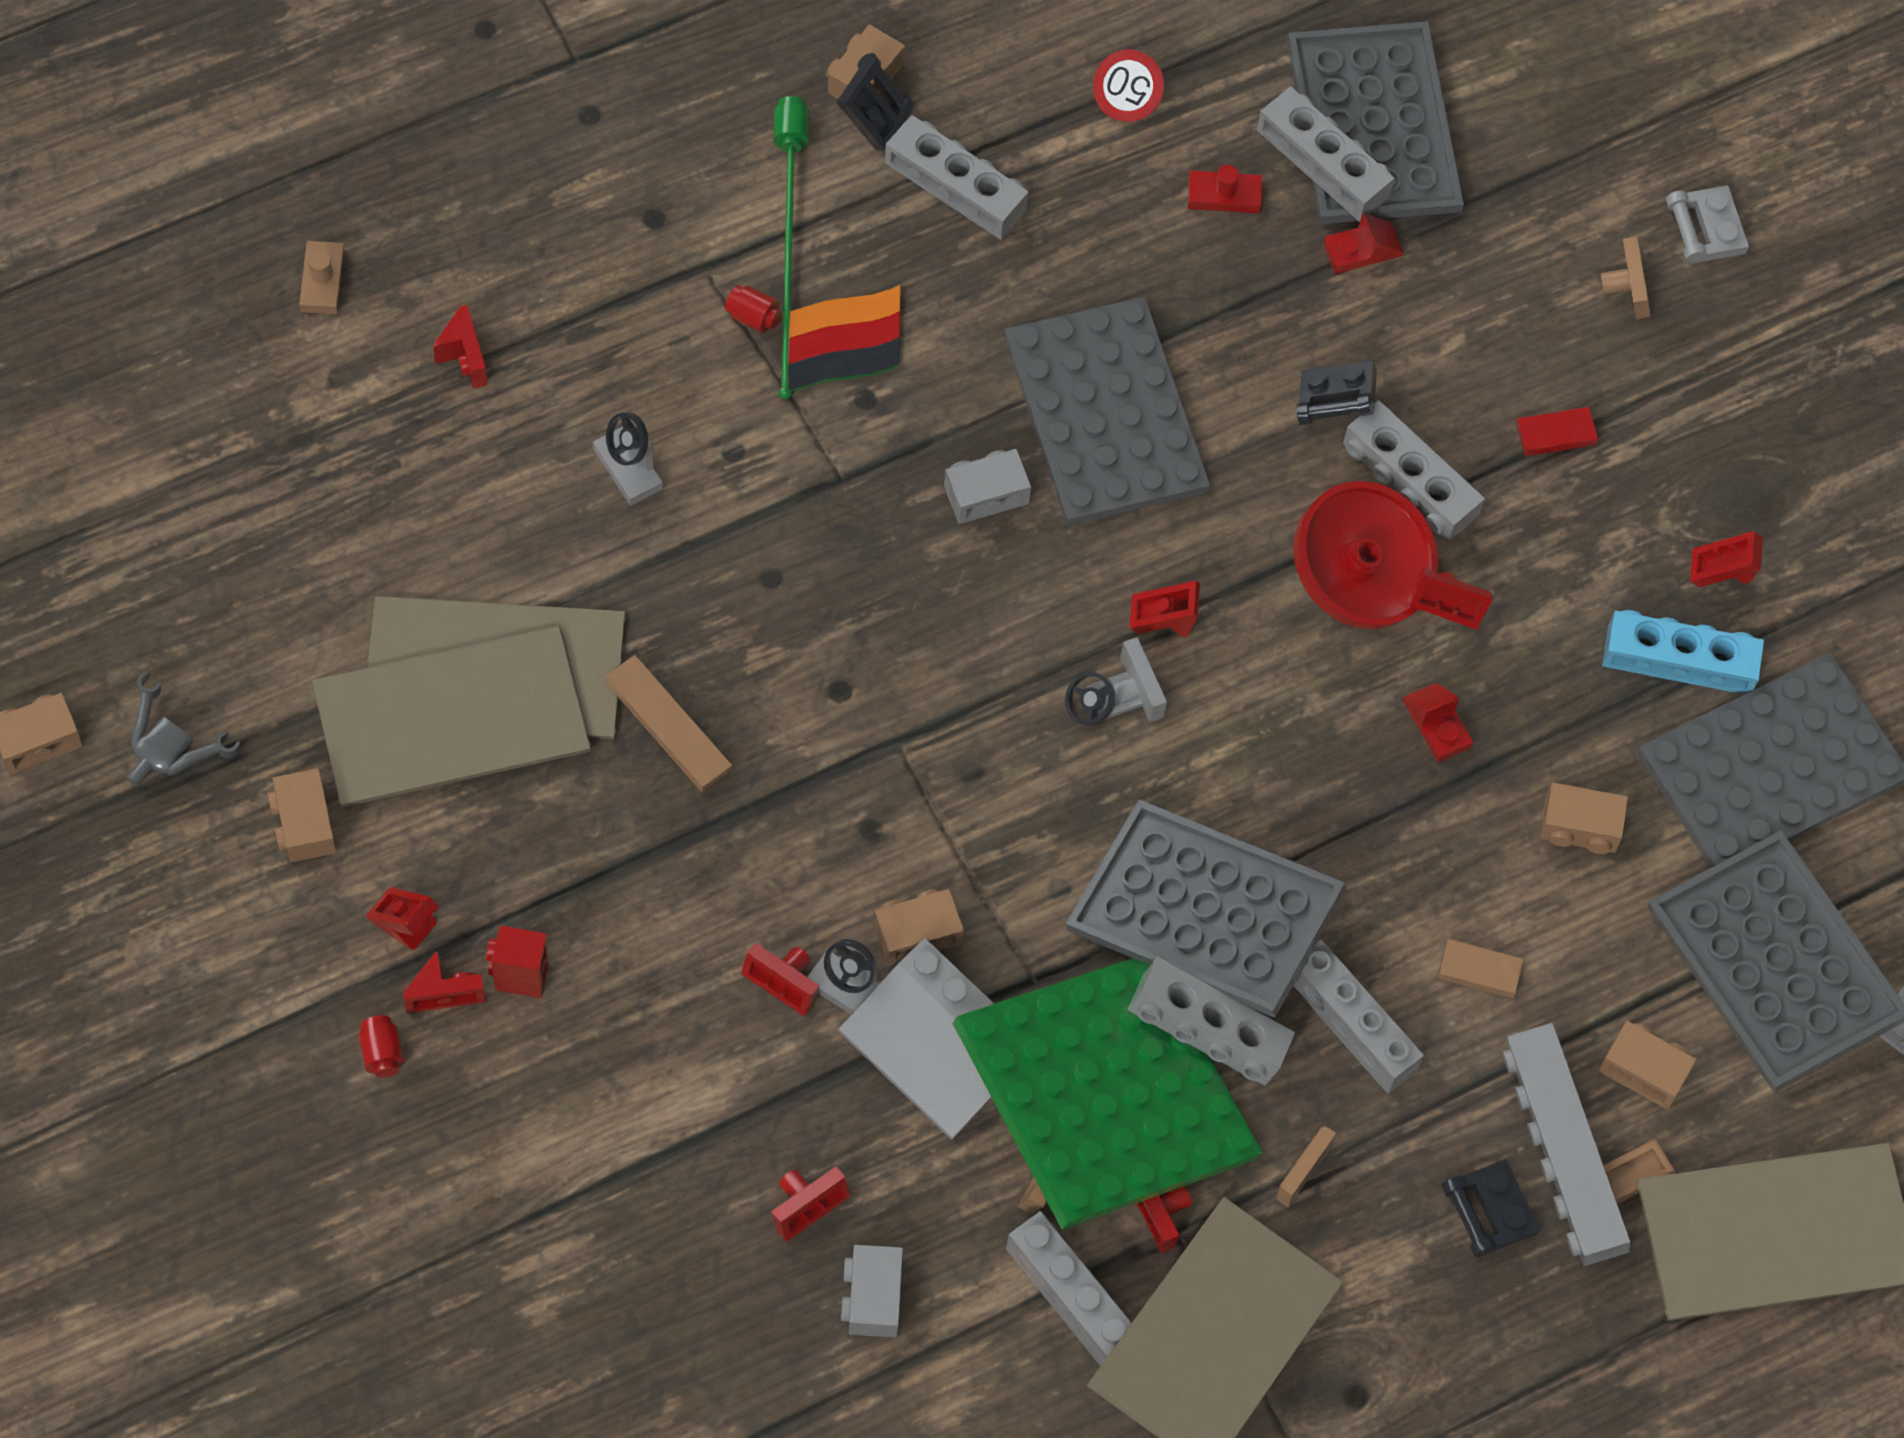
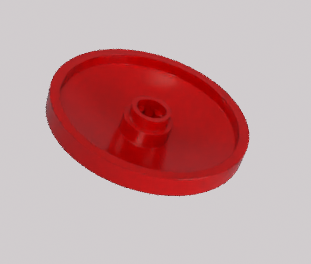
[1294,481,1438,629]

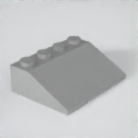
[838,938,994,1140]

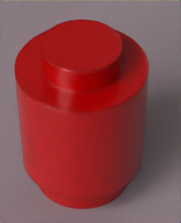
[725,285,782,333]
[358,1015,405,1078]

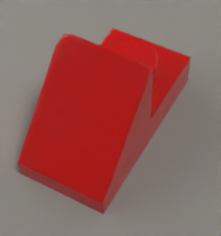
[1323,214,1404,274]
[433,305,487,389]
[1129,580,1200,638]
[1402,683,1473,763]
[366,887,439,950]
[403,952,485,1014]

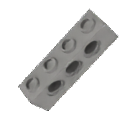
[1257,86,1395,222]
[885,115,1029,240]
[1343,400,1485,542]
[1293,939,1424,1094]
[1127,956,1295,1086]

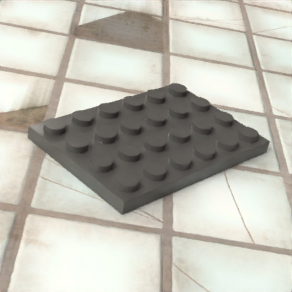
[1287,21,1464,224]
[1004,297,1210,526]
[1636,653,1904,868]
[1066,800,1346,1018]
[1648,830,1904,1093]

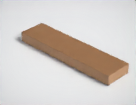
[604,655,732,792]

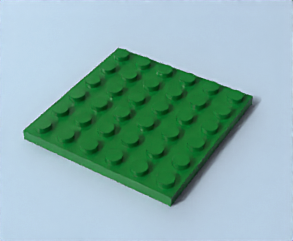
[952,959,1262,1230]

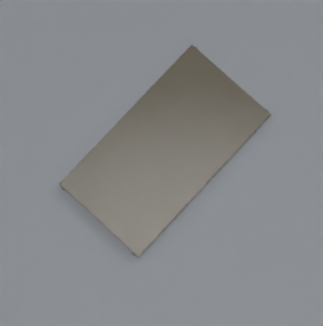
[367,596,626,740]
[312,626,591,808]
[1637,1143,1904,1321]
[1087,1197,1343,1438]

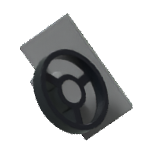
[593,412,663,506]
[1065,637,1167,726]
[808,939,880,1015]

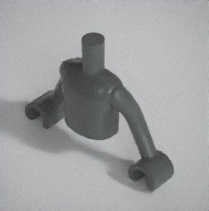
[126,672,240,787]

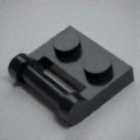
[836,53,914,151]
[1296,360,1377,425]
[1441,1159,1540,1258]

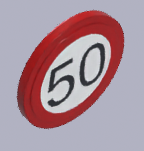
[1093,49,1165,122]

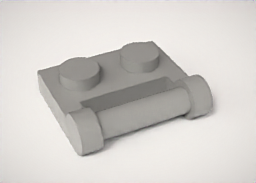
[1666,185,1749,263]

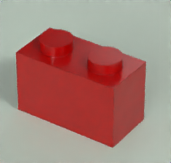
[486,925,550,998]

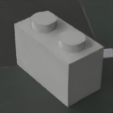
[944,449,1031,524]
[841,1245,903,1338]

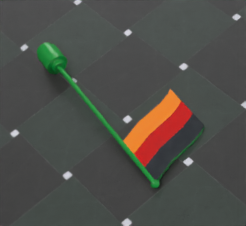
[773,96,900,399]

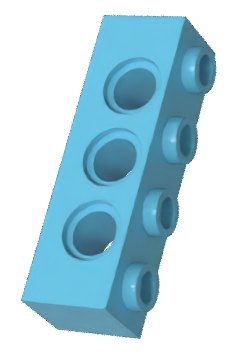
[1602,610,1764,695]

